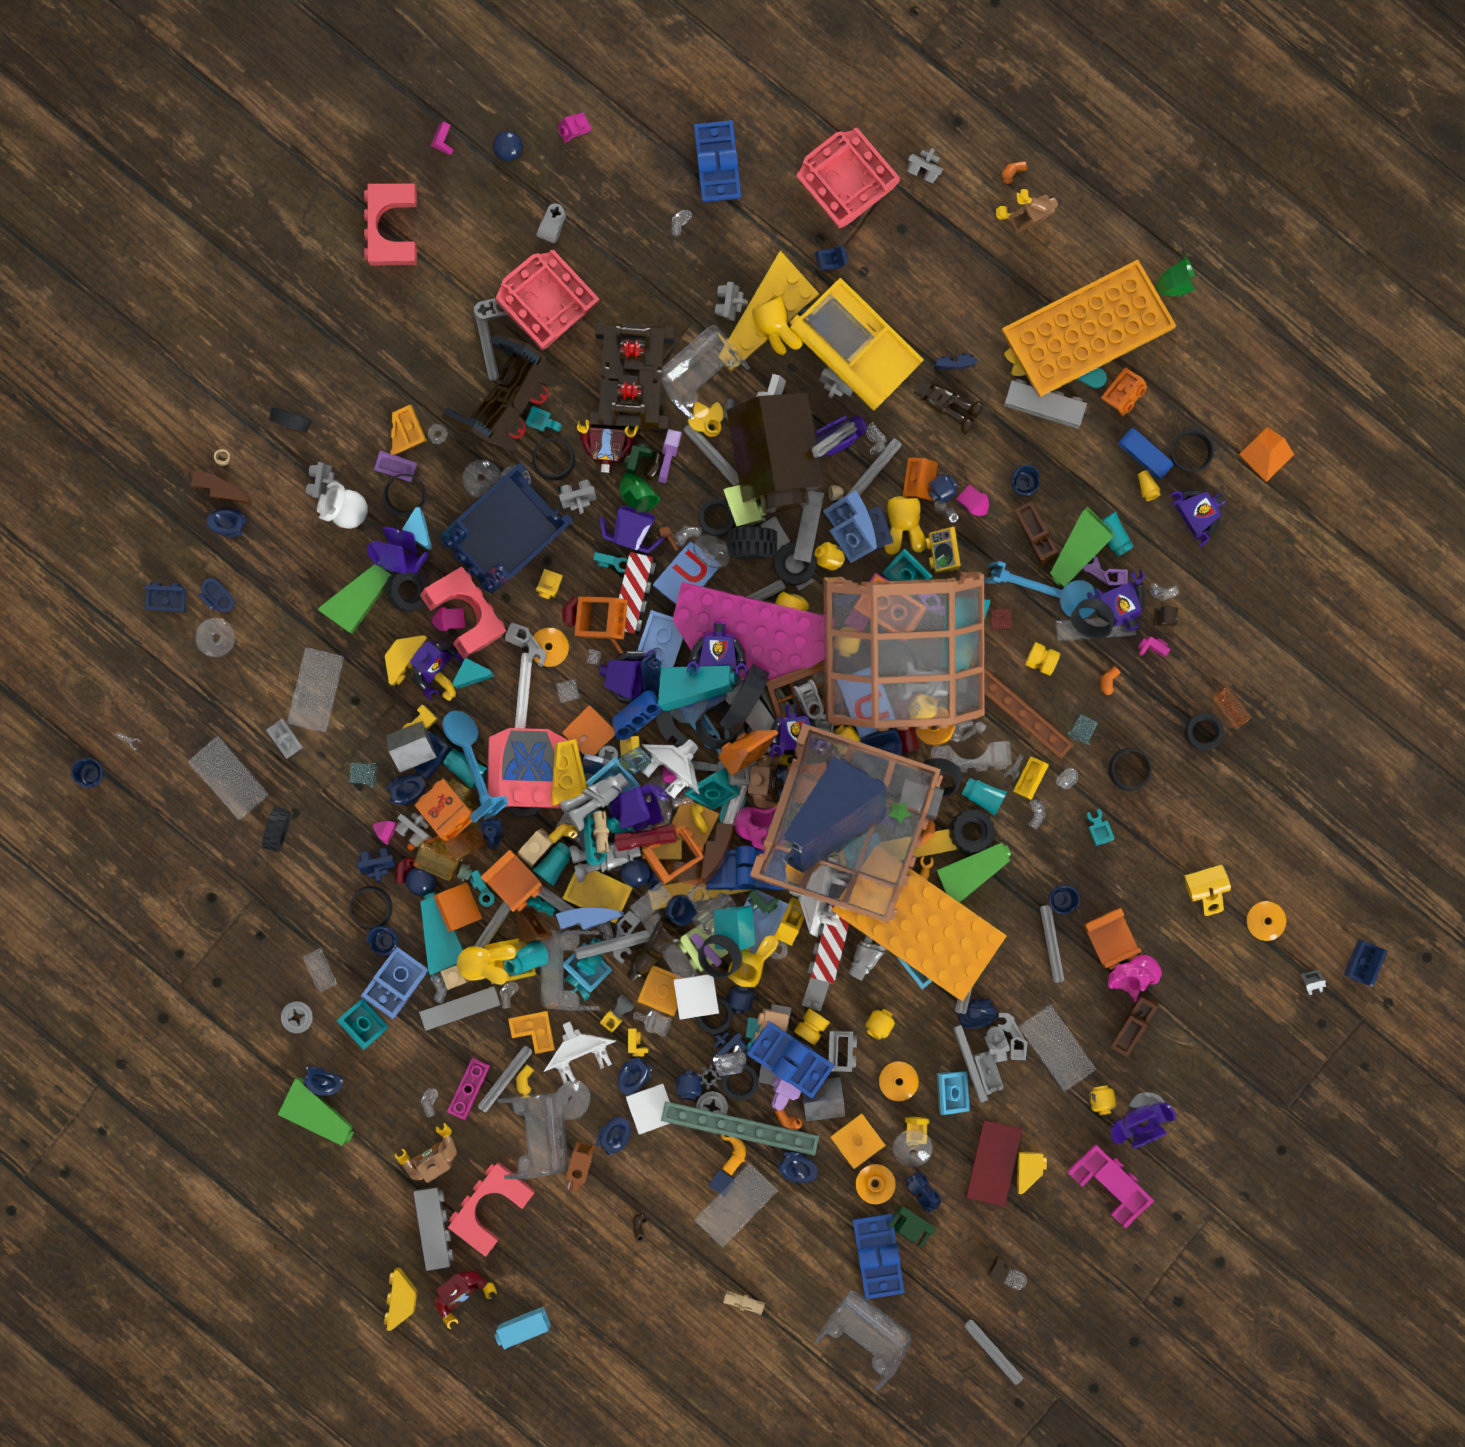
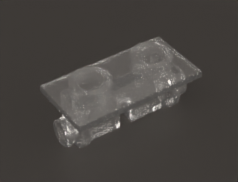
[630,883,672,922]

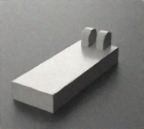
[801,978,830,1011]

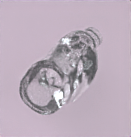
[1056,767,1079,790]
[633,1010,671,1037]

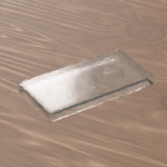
[287,647,345,733]
[188,736,270,821]
[1018,1004,1096,1092]
[694,1162,778,1248]

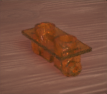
[1212,686,1252,729]

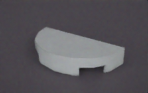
[1128,1092,1165,1108]

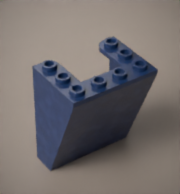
[439,462,573,594]
[783,757,887,873]

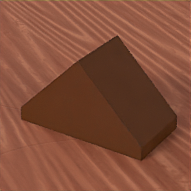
[516,909,553,942]

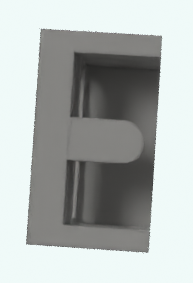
[828,1030,857,1072]

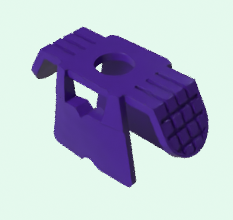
[815,416,866,459]
[600,505,663,553]
[367,527,428,574]
[609,784,669,831]
[1111,1102,1176,1149]

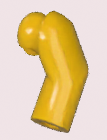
[434,672,456,701]
[690,804,709,834]
[548,824,578,843]
[516,1064,534,1095]

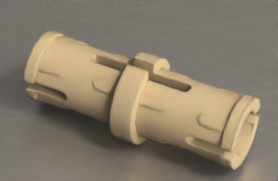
[593,811,609,853]
[723,1291,765,1315]

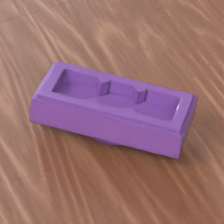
[374,451,417,482]
[690,933,722,967]

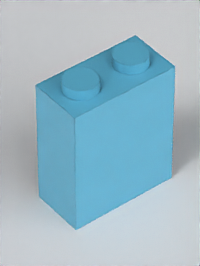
[495,1306,551,1349]

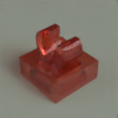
[990,609,1012,630]

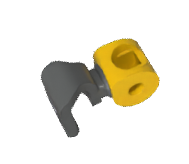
[600,994,636,1033]

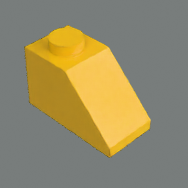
[774,897,805,946]
[1017,1152,1047,1194]

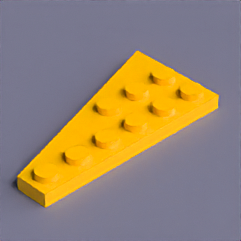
[719,251,819,372]

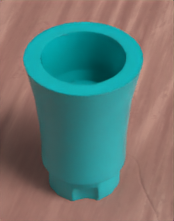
[1102,511,1134,557]
[443,748,488,791]
[962,778,1007,816]
[532,841,572,887]
[504,940,549,976]

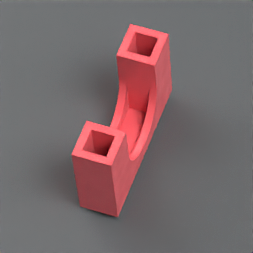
[364,184,417,265]
[420,567,506,660]
[448,1162,535,1257]

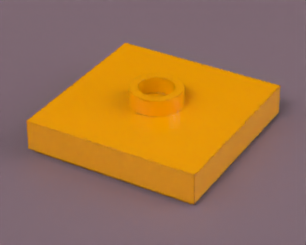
[671,797,719,849]
[637,965,684,1017]
[830,1113,886,1169]

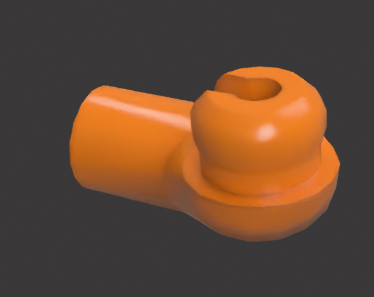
[1002,161,1027,184]
[1100,666,1120,695]
[920,819,935,846]

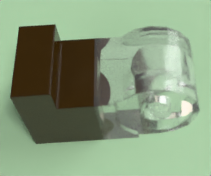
[988,1256,1027,1290]

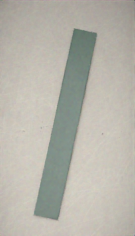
[661,1101,819,1155]

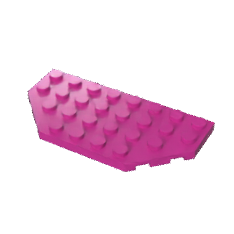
[673,582,836,681]

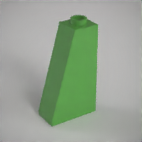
[1050,507,1116,587]
[318,564,391,634]
[935,843,1011,903]
[278,1077,354,1146]

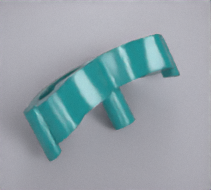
[526,896,555,917]
[564,974,590,1002]

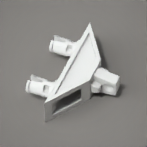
[639,739,699,799]
[789,857,849,937]
[544,1022,617,1084]

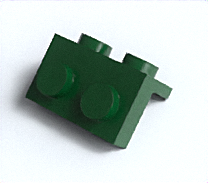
[624,443,653,474]
[747,890,779,914]

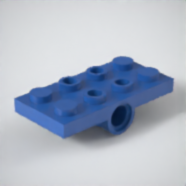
[694,120,741,203]
[706,846,785,890]
[746,1021,835,1098]
[852,1213,905,1299]

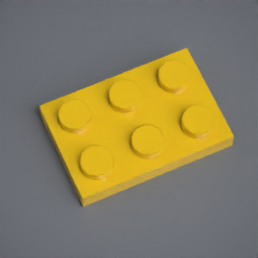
[562,863,633,923]

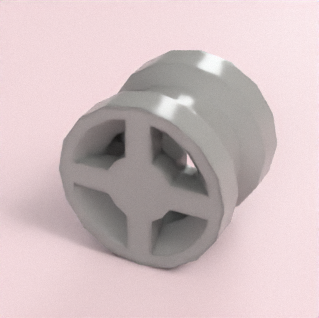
[599,746,619,765]

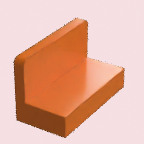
[903,458,938,501]

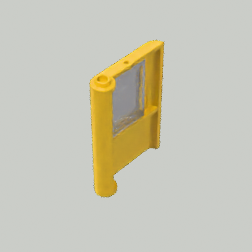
[789,278,924,411]

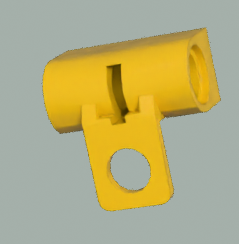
[1184,865,1231,916]

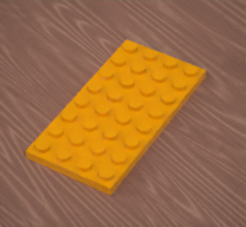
[1001,260,1176,398]
[831,845,1007,1001]

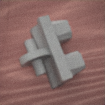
[907,148,944,183]
[715,282,748,321]
[819,367,853,398]
[306,462,339,499]
[559,480,597,514]
[266,719,303,759]
[394,812,432,847]
[984,1027,1010,1062]

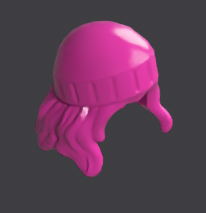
[734,807,787,851]
[1108,955,1162,1002]

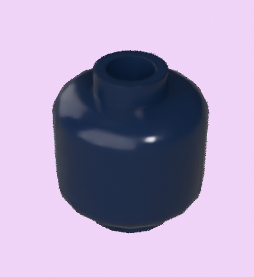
[928,474,958,503]
[727,984,755,1014]
[676,1071,702,1100]

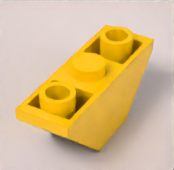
[385,635,429,687]
[384,1268,418,1331]

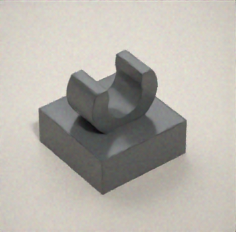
[1300,969,1326,995]

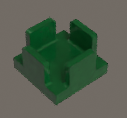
[887,1205,937,1248]

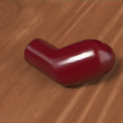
[562,597,578,627]
[395,857,416,883]

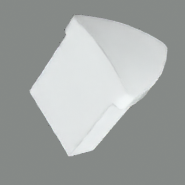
[756,374,786,397]

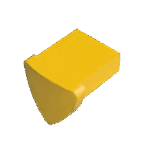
[905,1117,929,1144]

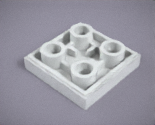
[674,974,719,1019]
[626,1083,670,1134]

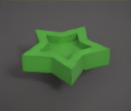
[888,802,912,824]

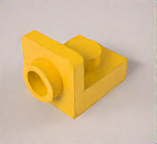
[536,569,563,599]
[620,736,641,758]
[628,1028,649,1056]

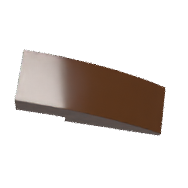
[191,470,252,504]
[1014,501,1059,566]
[701,823,735,885]
[1110,992,1159,1057]

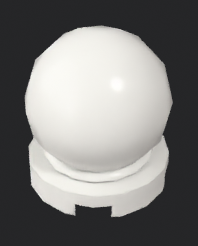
[317,482,368,529]

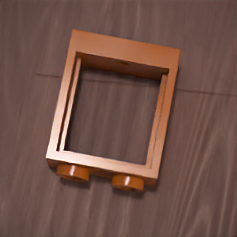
[575,597,628,639]
[642,824,705,885]

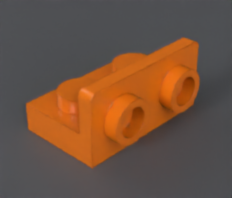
[1101,367,1147,416]

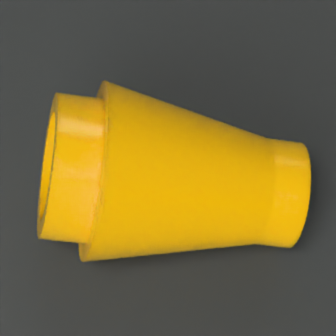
[1137,470,1160,501]

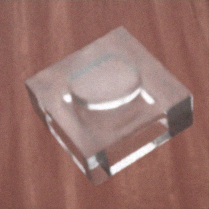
[556,679,580,704]

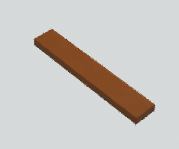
[971,668,1074,760]

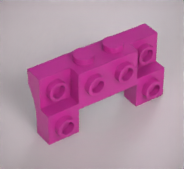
[1067,1144,1154,1228]

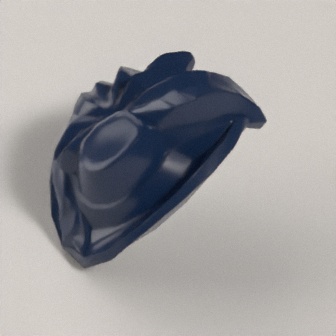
[207,508,246,538]
[385,774,426,805]
[958,998,998,1029]
[617,1056,652,1095]
[303,1066,343,1096]
[596,1117,631,1156]
[778,1152,818,1183]

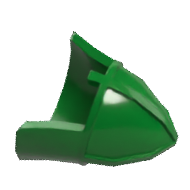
[1155,256,1195,297]
[619,472,660,513]

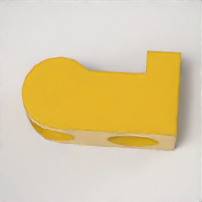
[402,704,438,730]

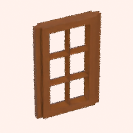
[765,659,844,718]

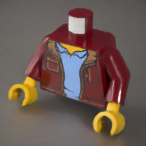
[577,420,638,473]
[434,1271,497,1329]

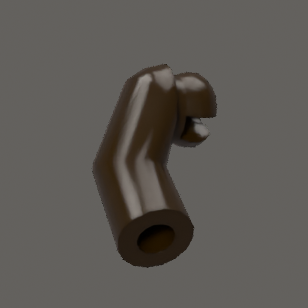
[644,451,663,480]
[633,1212,647,1243]

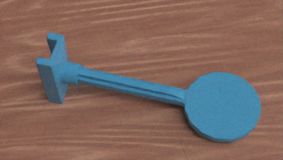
[984,561,1095,618]
[442,710,508,823]

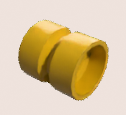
[1025,642,1061,676]
[794,1008,830,1045]

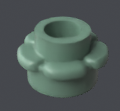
[456,863,473,882]

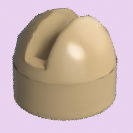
[214,449,230,466]
[829,485,844,501]

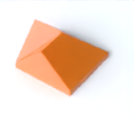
[1239,427,1294,482]

